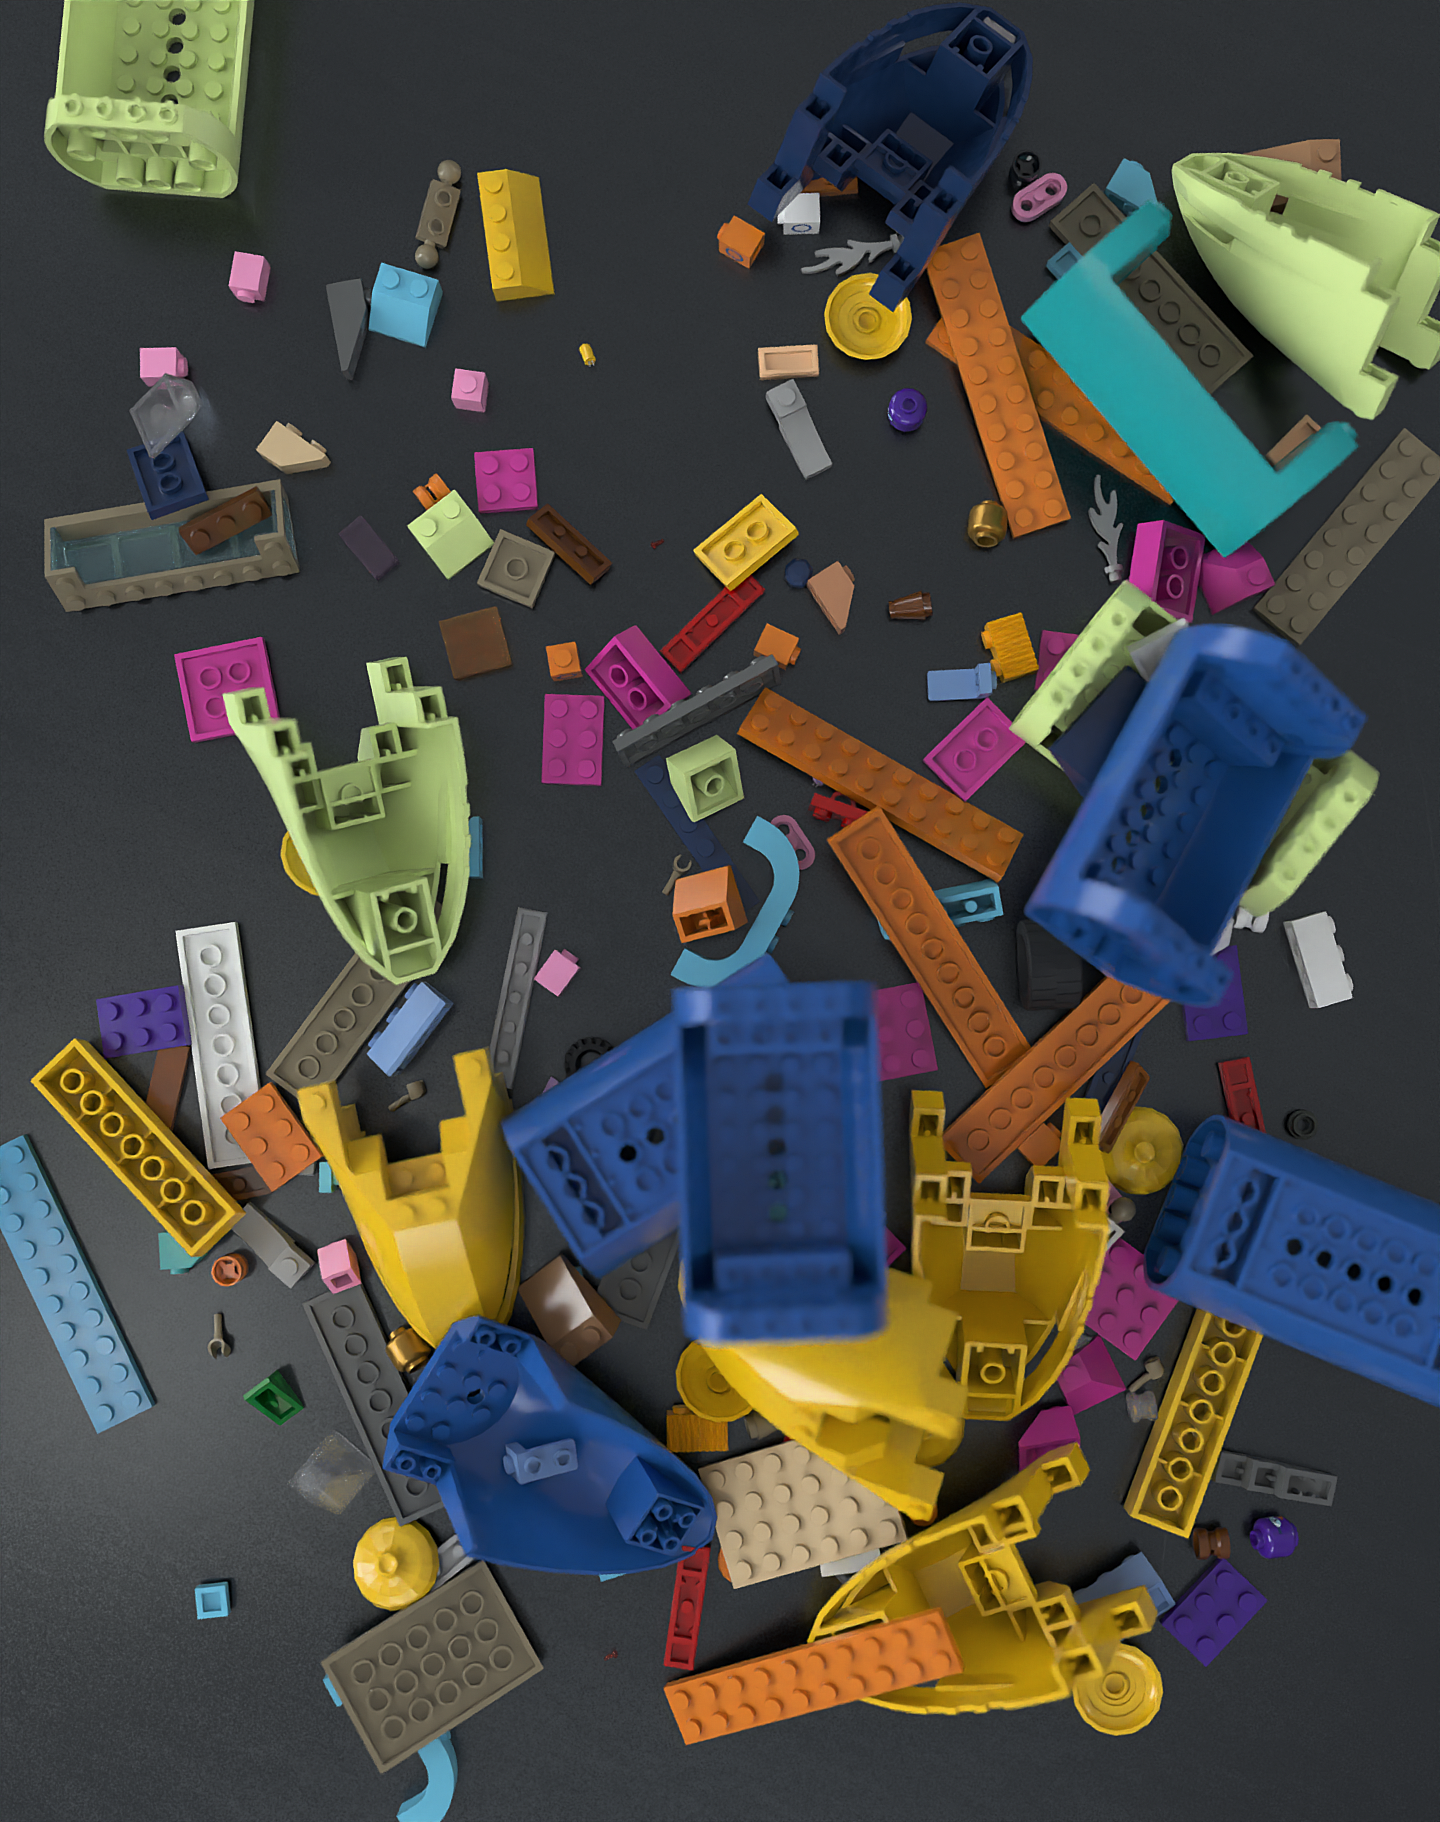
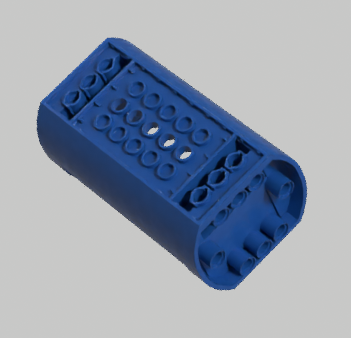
[1025,625,1367,1007]
[502,952,789,1279]
[672,982,888,1345]
[1143,1114,1440,1408]

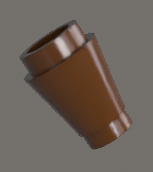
[889,590,933,620]

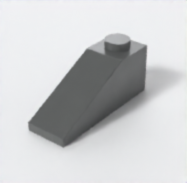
[326,278,372,380]

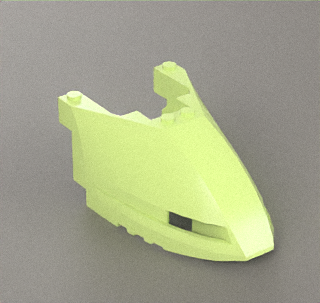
[1171,153,1440,420]
[223,657,471,985]

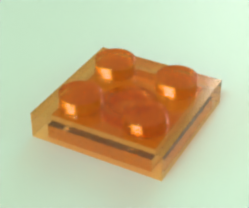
[439,606,513,680]

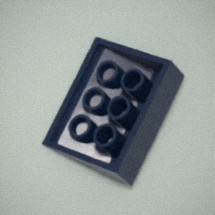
[1048,665,1174,800]

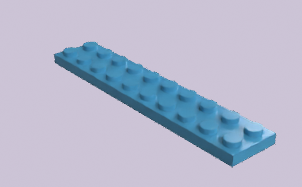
[0,1134,156,1434]

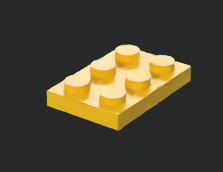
[693,494,799,591]

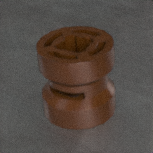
[1193,1527,1230,1560]

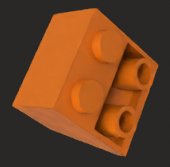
[673,865,748,943]

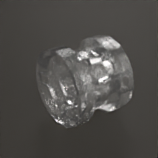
[1126,1390,1157,1423]

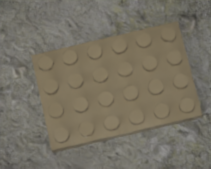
[320,1560,544,1774]

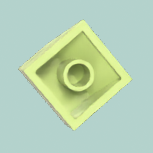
[407,489,494,580]
[666,735,744,822]

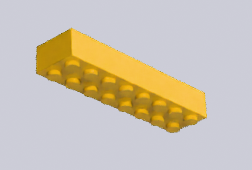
[30,1038,247,1257]
[1123,1308,1263,1539]

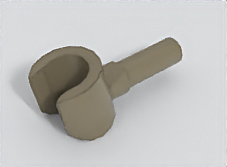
[662,855,691,896]
[388,1080,426,1112]
[207,1314,231,1359]
[1128,1356,1164,1393]

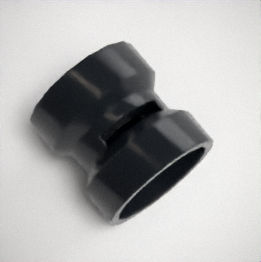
[1008,149,1042,190]

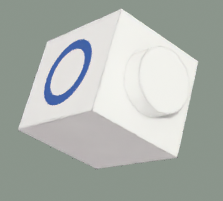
[777,193,820,234]

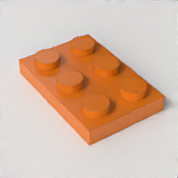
[220,1082,324,1192]

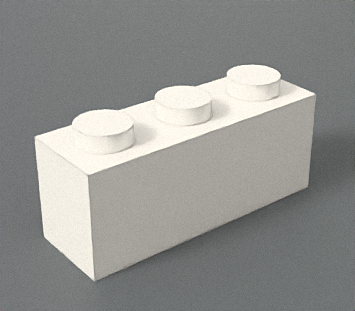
[1283,911,1353,1008]

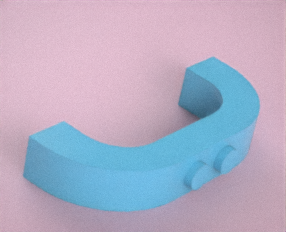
[670,816,799,987]
[323,1674,458,1822]

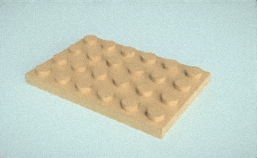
[698,1439,909,1589]

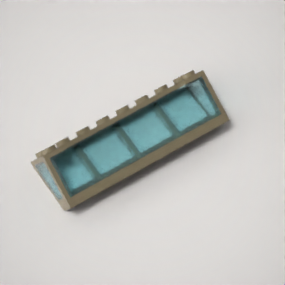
[44,479,300,612]

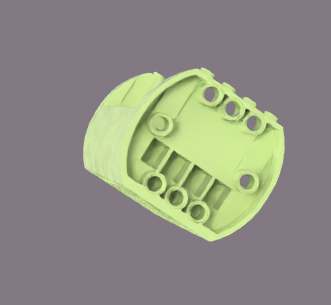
[45,0,254,198]
[1009,579,1378,917]

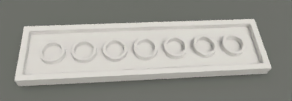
[176,922,261,1169]

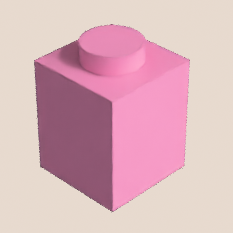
[229,251,271,303]
[140,347,188,387]
[451,368,489,412]
[534,949,581,997]
[317,1239,362,1294]

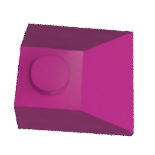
[1198,541,1276,615]
[1055,1334,1126,1415]
[1018,1405,1080,1472]

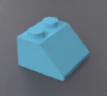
[369,263,443,348]

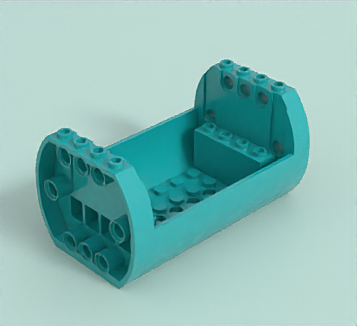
[1020,200,1358,558]

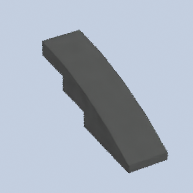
[1210,1450,1338,1506]

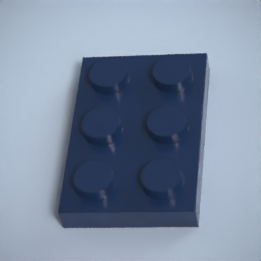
[126,430,209,520]

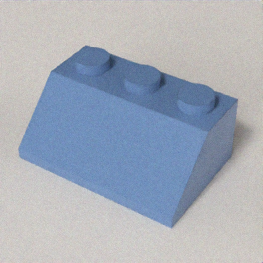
[367,981,454,1077]
[1073,1551,1176,1641]

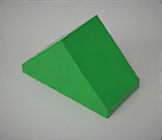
[243,1369,304,1426]

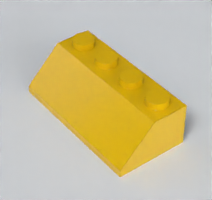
[477,169,554,301]

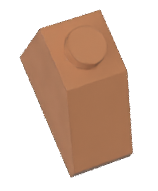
[807,561,855,635]

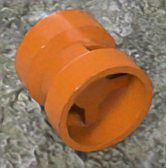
[413,473,451,510]
[211,1252,249,1287]

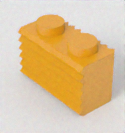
[981,612,1039,683]
[666,1404,728,1453]

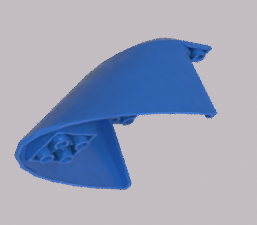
[383,1315,717,1575]

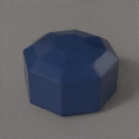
[784,558,813,589]

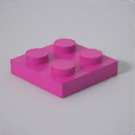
[474,448,538,514]

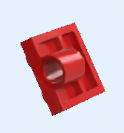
[808,791,868,828]

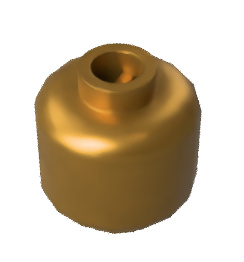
[968,500,1008,547]
[385,1326,431,1374]

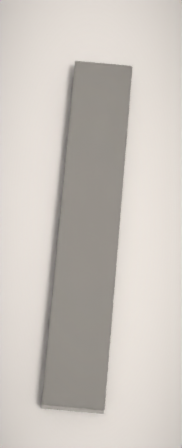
[489,907,548,1089]

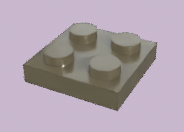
[477,529,556,609]

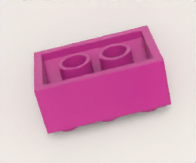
[1129,520,1206,623]
[584,625,692,730]

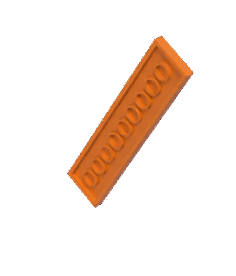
[926,232,1071,539]
[925,317,1174,505]
[737,687,1024,882]
[827,806,1031,1088]
[943,975,1171,1184]
[663,1606,965,1745]

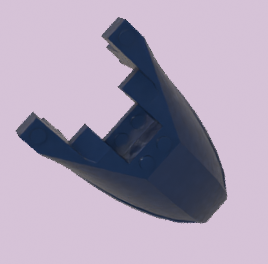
[748,2,1033,312]

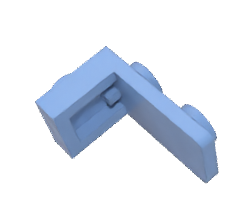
[927,663,997,701]
[503,1438,578,1484]

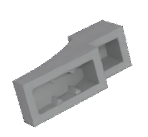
[766,379,832,480]
[231,1202,315,1289]

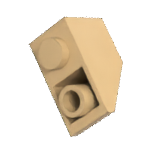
[256,421,331,474]

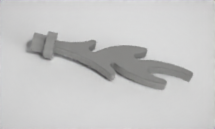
[801,234,904,276]
[1088,475,1123,583]

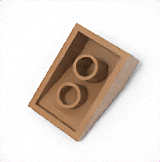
[1243,139,1341,213]
[518,1253,621,1366]

